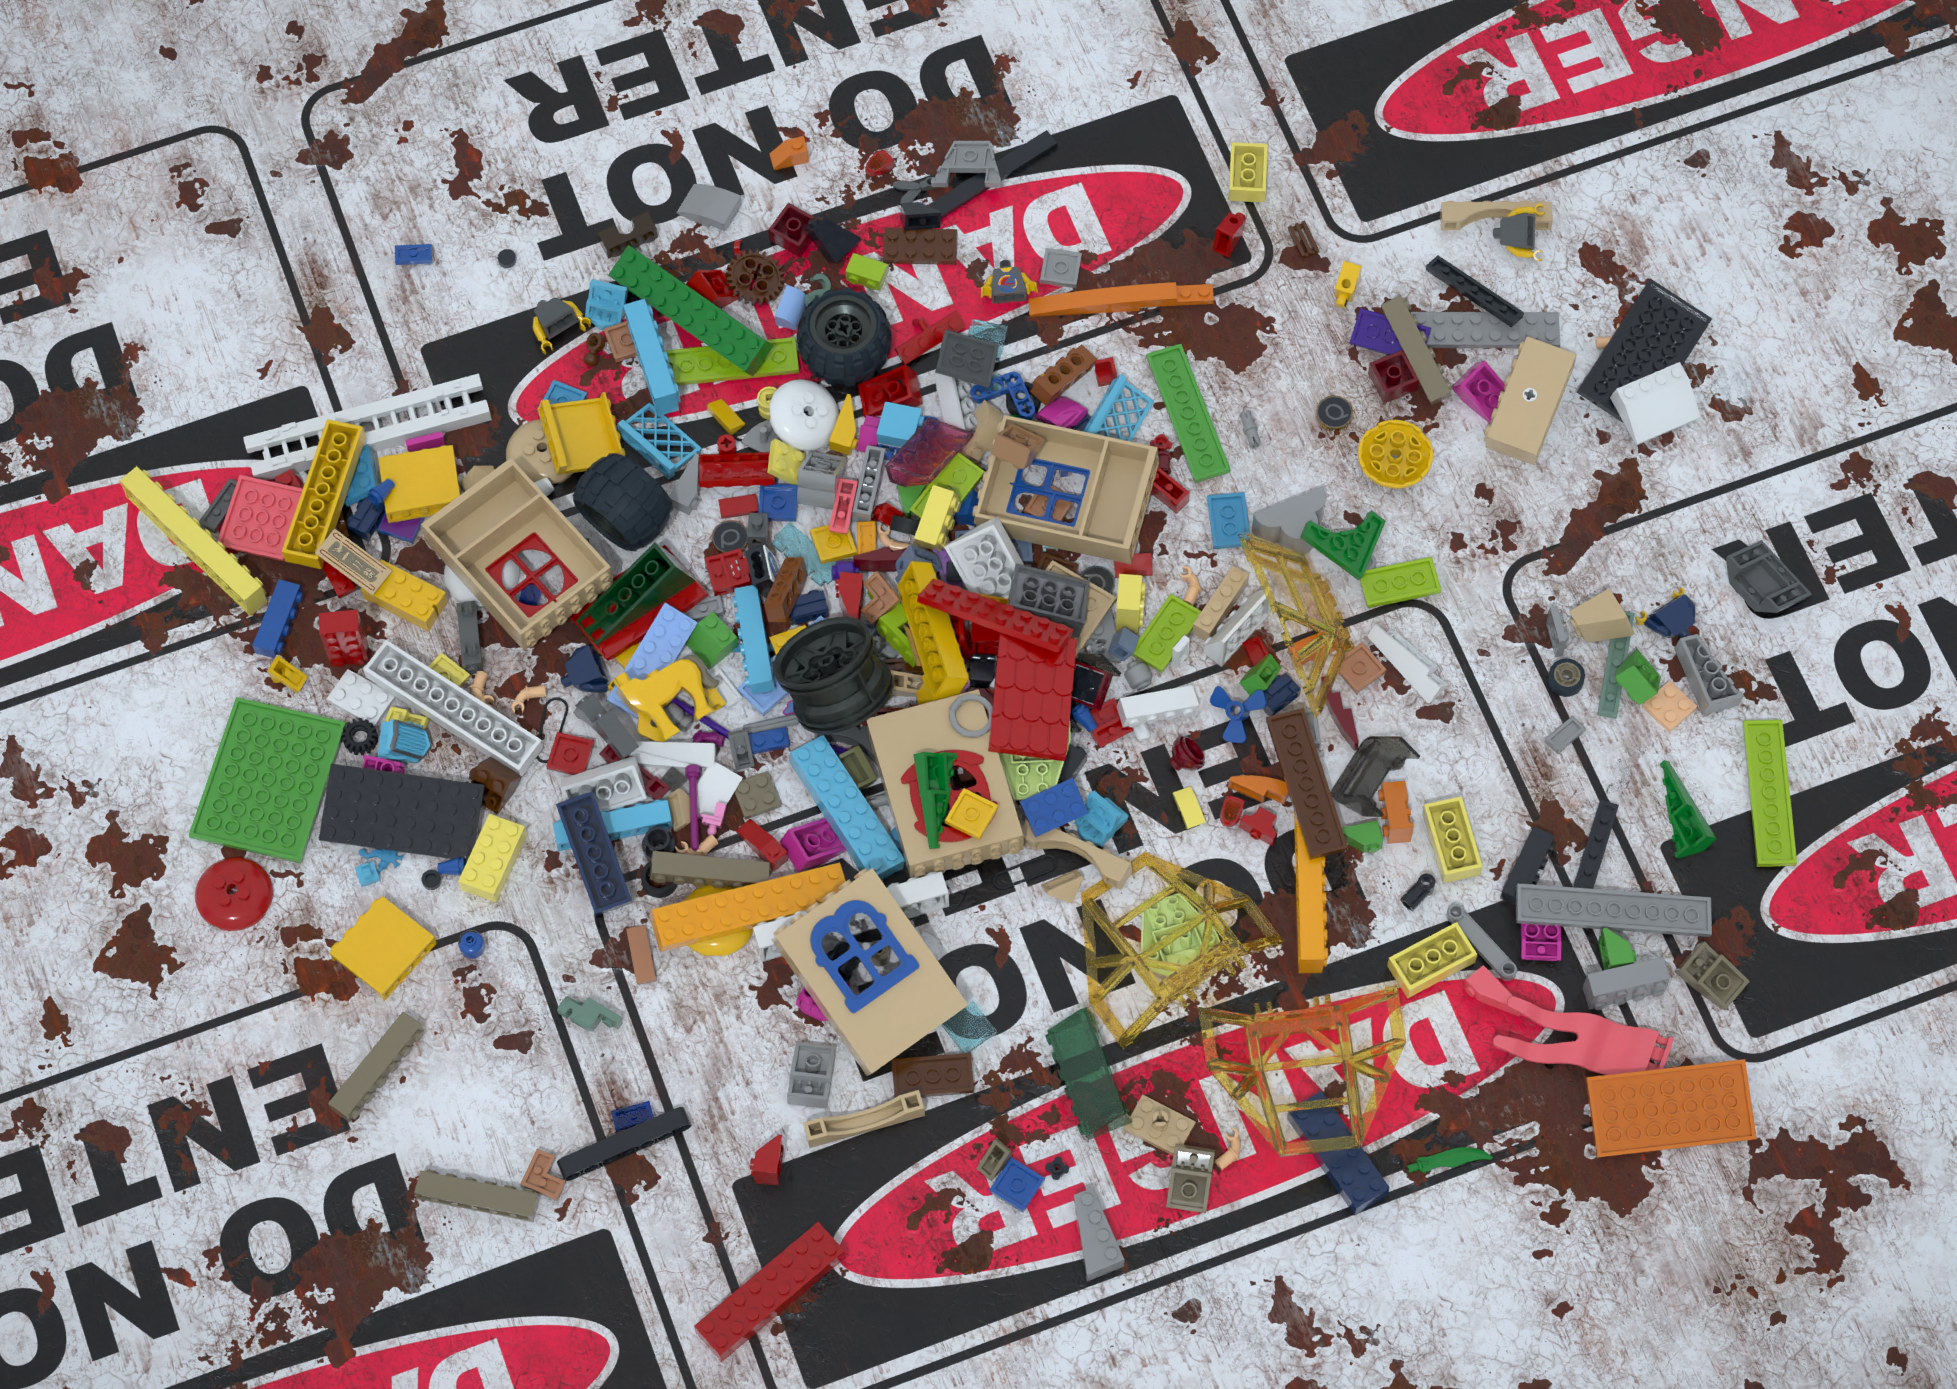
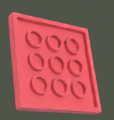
[218,475,303,562]

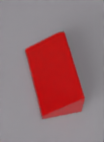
[1113,553,1153,578]

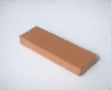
[626,925,656,985]

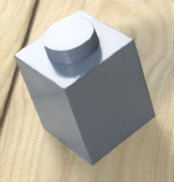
[1108,627,1139,661]

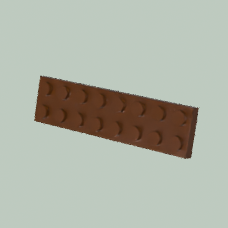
[1266,708,1348,860]

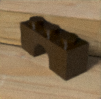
[598,211,658,259]

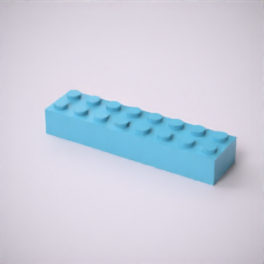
[789,735,905,880]

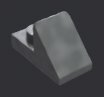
[728,729,755,770]

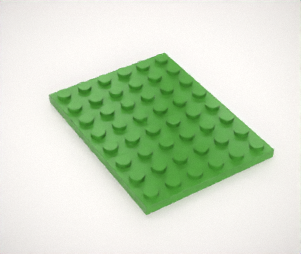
[189,697,347,864]

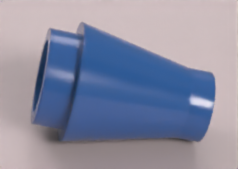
[368,479,395,505]
[1070,703,1097,732]
[437,857,467,876]

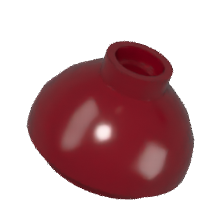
[1169,736,1205,771]

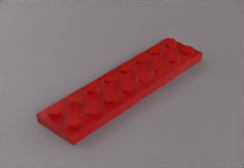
[917,579,1074,653]

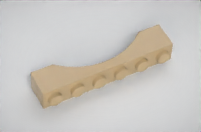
[1440,201,1553,230]
[1021,819,1132,890]
[803,1090,925,1148]

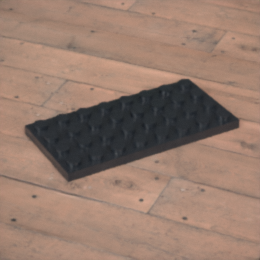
[1576,278,1713,423]
[319,764,485,861]

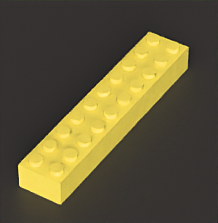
[120,466,267,617]

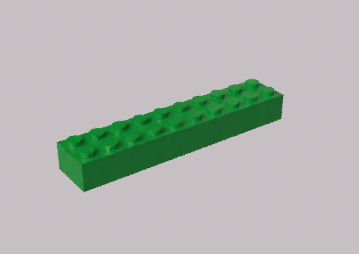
[608,245,773,376]

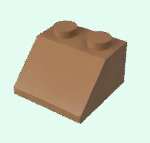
[991,424,1045,469]

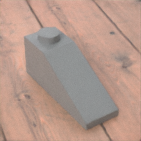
[669,453,699,515]

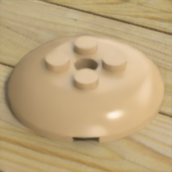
[506,419,573,484]

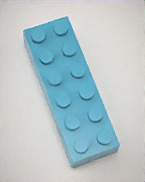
[623,299,681,416]

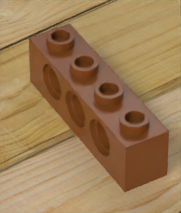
[1030,344,1098,406]
[764,557,808,622]

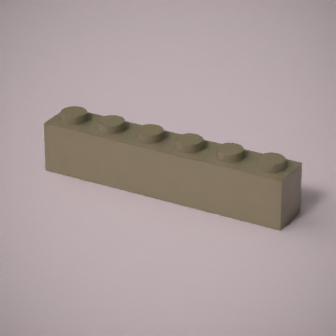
[1381,295,1453,406]
[650,851,770,889]
[328,1012,424,1123]
[414,1169,539,1222]

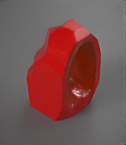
[865,150,895,177]
[1220,796,1245,827]

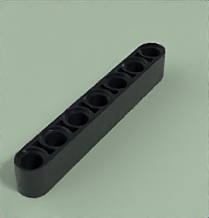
[557,1107,692,1181]

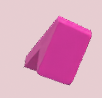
[857,415,881,452]

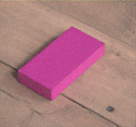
[405,431,445,452]

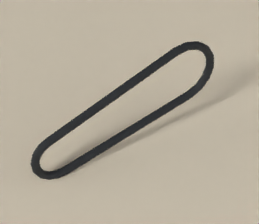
[536,697,568,763]

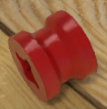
[717,434,737,454]

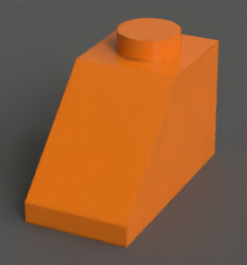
[769,136,809,170]

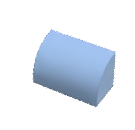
[775,285,806,331]

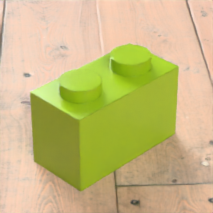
[845,253,888,291]

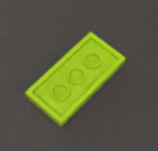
[909,450,985,518]
[1359,557,1441,608]
[1131,594,1202,674]

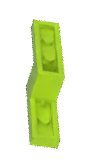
[867,591,917,668]

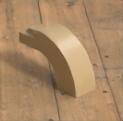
[961,400,1002,464]

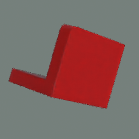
[1094,357,1117,387]

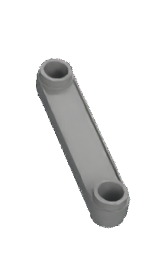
[1446,904,1517,981]

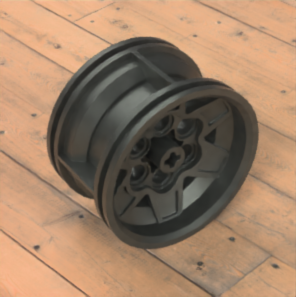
[773,617,894,734]

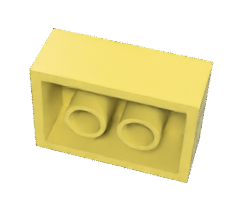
[1228,142,1268,203]
[914,485,961,552]
[1116,574,1146,634]

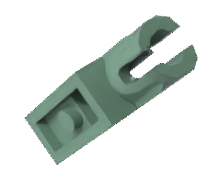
[557,996,623,1032]

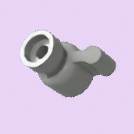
[665,703,694,732]

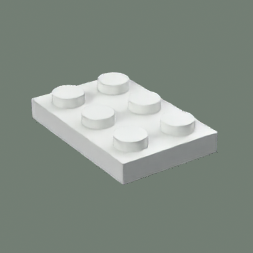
[326,669,396,728]

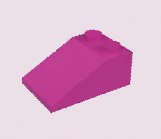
[1452,360,1505,425]
[780,818,846,873]

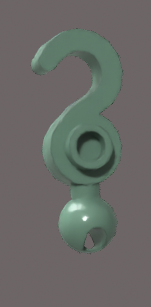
[803,274,831,312]

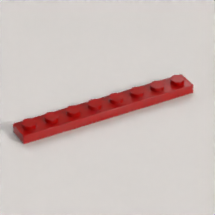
[274,469,356,599]

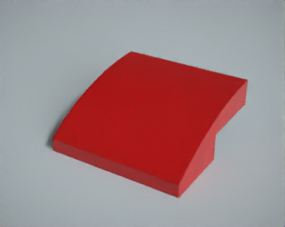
[1089,698,1134,748]

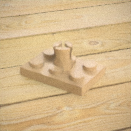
[1124,1095,1196,1156]

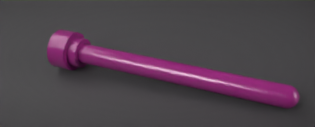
[685,764,701,851]

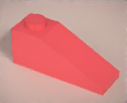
[829,478,858,535]
[1464,965,1522,1016]

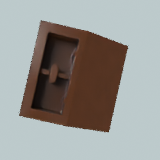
[471,757,522,814]

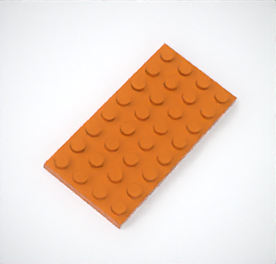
[1586,1059,1757,1158]

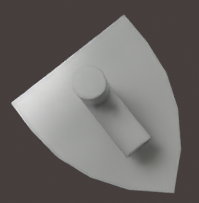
[741,419,782,452]

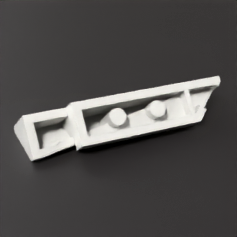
[1368,624,1449,703]
[630,741,716,770]

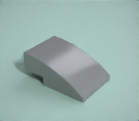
[677,184,742,231]
[787,1041,835,1109]

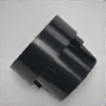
[642,827,676,861]
[826,941,860,982]

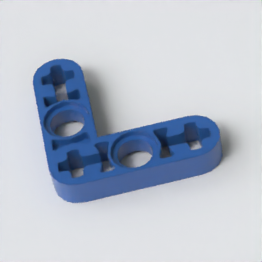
[970,371,1036,420]

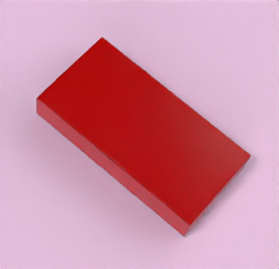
[718,494,758,519]
[1242,636,1269,667]

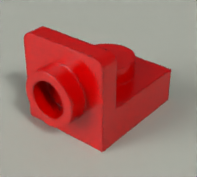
[872,503,905,527]

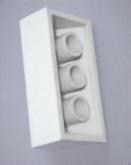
[935,374,982,447]
[560,756,647,811]

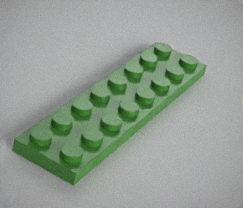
[1146,344,1231,483]

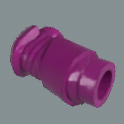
[692,730,725,747]

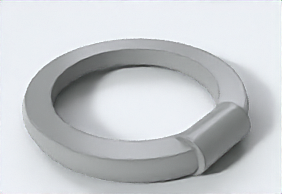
[949,694,992,738]

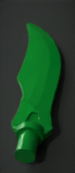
[1407,1147,1493,1173]

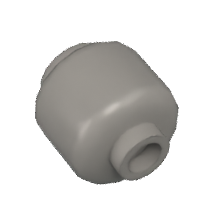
[1124,661,1152,691]

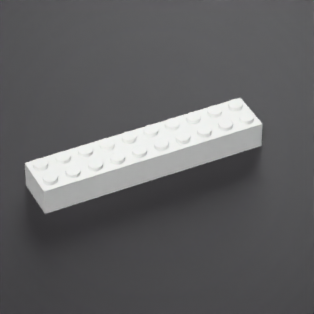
[363,640,544,776]
[753,871,949,962]

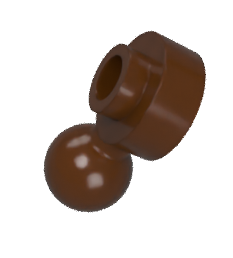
[584,333,605,367]

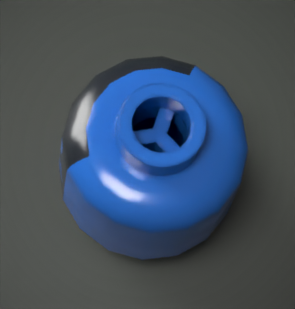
[458,930,485,959]

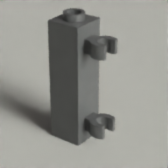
[456,601,483,674]

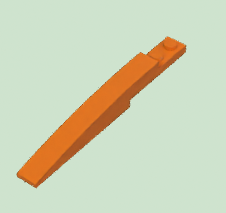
[1028,282,1214,317]

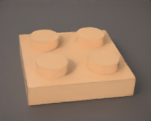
[1642,681,1697,733]

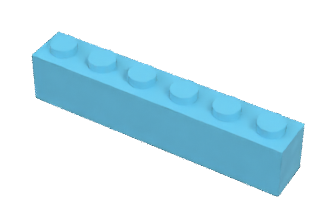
[732,585,775,694]
[553,799,673,851]

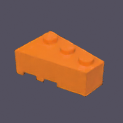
[1378,781,1414,844]

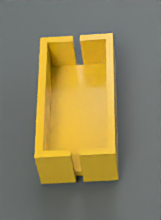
[361,559,448,632]

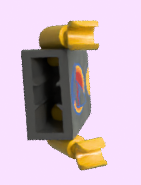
[1493,204,1545,261]
[981,260,1038,304]
[533,297,591,354]

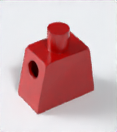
[1213,212,1246,258]

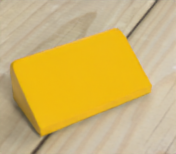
[707,399,745,435]

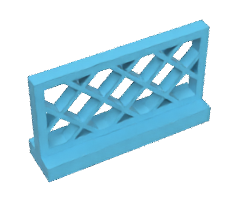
[1083,374,1154,442]
[617,402,702,480]

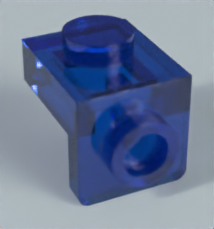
[519,584,541,606]

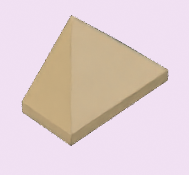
[460,466,495,492]
[667,788,699,832]
[1041,869,1083,904]

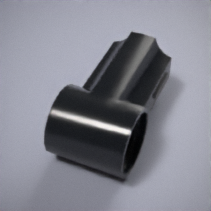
[1400,873,1436,912]

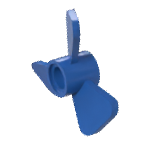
[1210,686,1267,743]

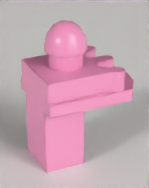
[699,802,727,835]

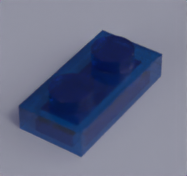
[611,1101,654,1132]

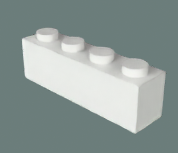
[1117,685,1199,727]

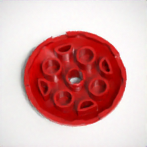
[195,857,273,931]

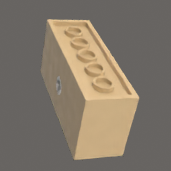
[1484,336,1576,466]

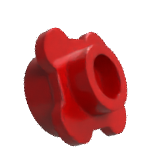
[1150,434,1172,452]

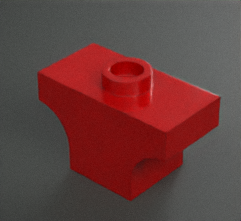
[1239,807,1277,846]

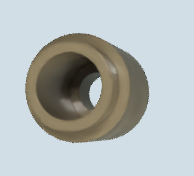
[870,942,889,966]

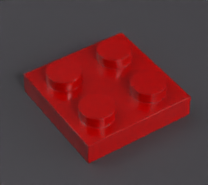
[546,732,595,775]

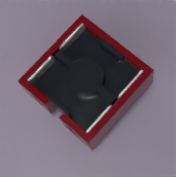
[1071,661,1113,710]

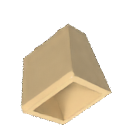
[1569,589,1635,643]

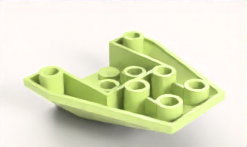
[998,723,1071,800]
[1141,893,1222,976]

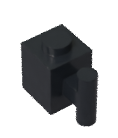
[967,653,996,689]

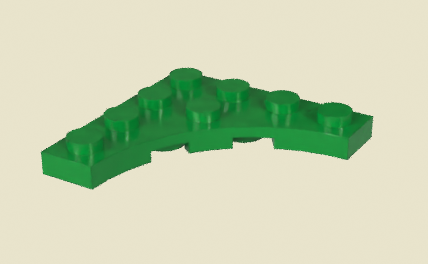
[1300,510,1386,580]

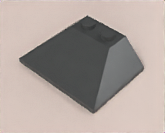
[1726,540,1812,613]

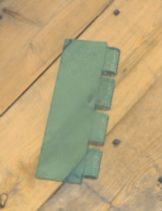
[771,523,835,587]

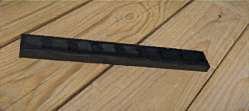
[929,130,1057,219]

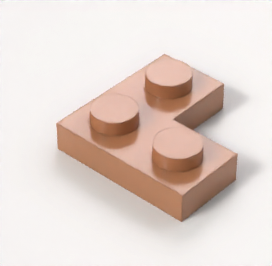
[860,571,901,625]
[520,1149,566,1201]

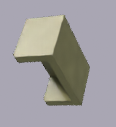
[838,745,878,791]

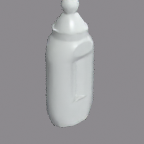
[1132,723,1151,742]

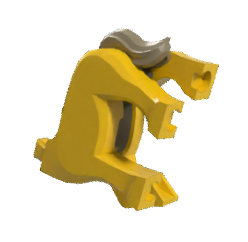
[613,655,726,743]

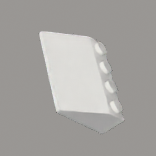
[1610,362,1701,445]
[944,517,1024,598]
[1204,588,1273,667]

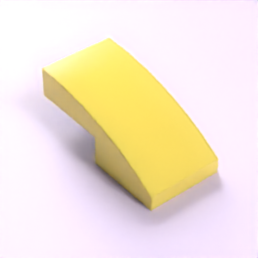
[384,707,429,730]
[1172,786,1206,829]

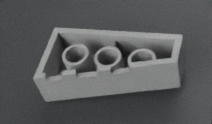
[1674,634,1744,715]
[1074,1188,1125,1282]

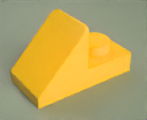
[267,655,308,693]

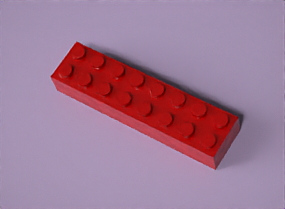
[694,1222,846,1362]

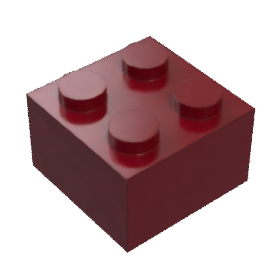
[768,203,814,257]
[1368,350,1419,403]

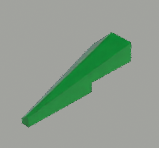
[913,752,957,849]
[1660,760,1717,858]

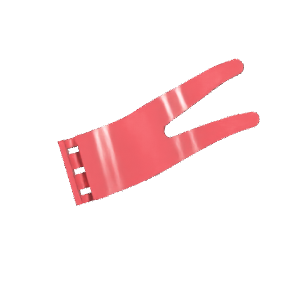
[1493,997,1674,1075]

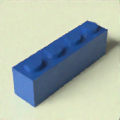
[252,579,304,658]

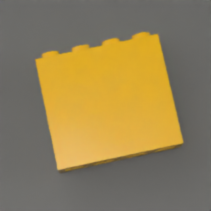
[538,392,625,475]
[378,445,460,523]
[329,896,437,1001]

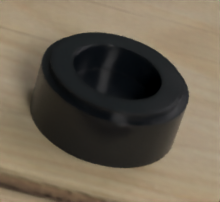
[497,249,516,268]
[421,870,442,890]

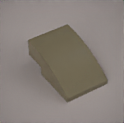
[1674,941,1750,1010]
[1166,1144,1215,1213]

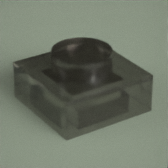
[661,767,687,792]

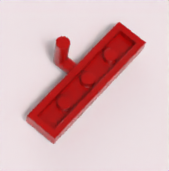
[894,311,966,365]

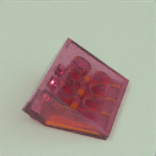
[885,418,974,487]

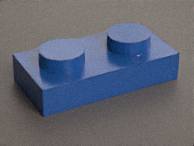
[395,244,432,265]
[748,727,790,755]

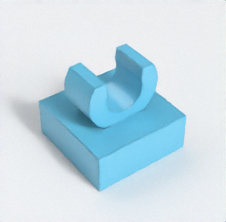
[355,861,380,887]

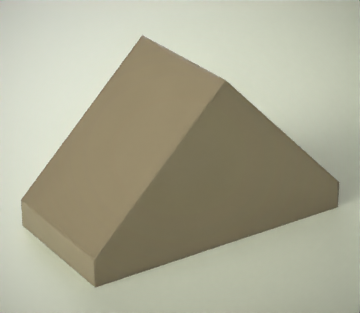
[976,1138,1012,1181]

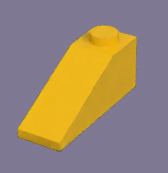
[829,394,859,456]

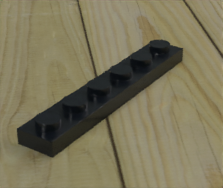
[1426,255,1524,328]
[1573,799,1619,889]

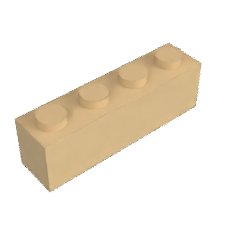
[1192,566,1249,641]

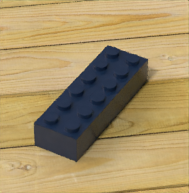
[556,791,633,916]
[1287,1091,1390,1215]

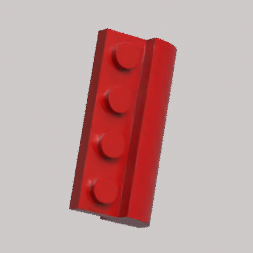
[699,452,775,488]

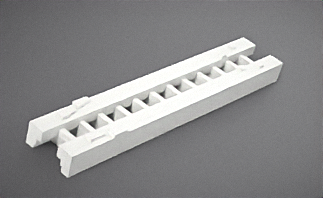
[243,374,492,481]

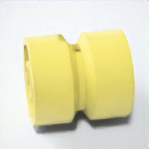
[757,386,777,420]

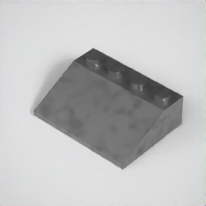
[1007,563,1090,638]

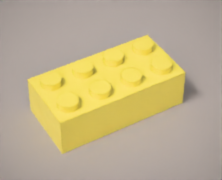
[1422,796,1483,884]
[458,814,527,903]
[1387,922,1477,998]

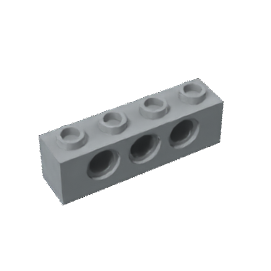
[852,445,885,522]

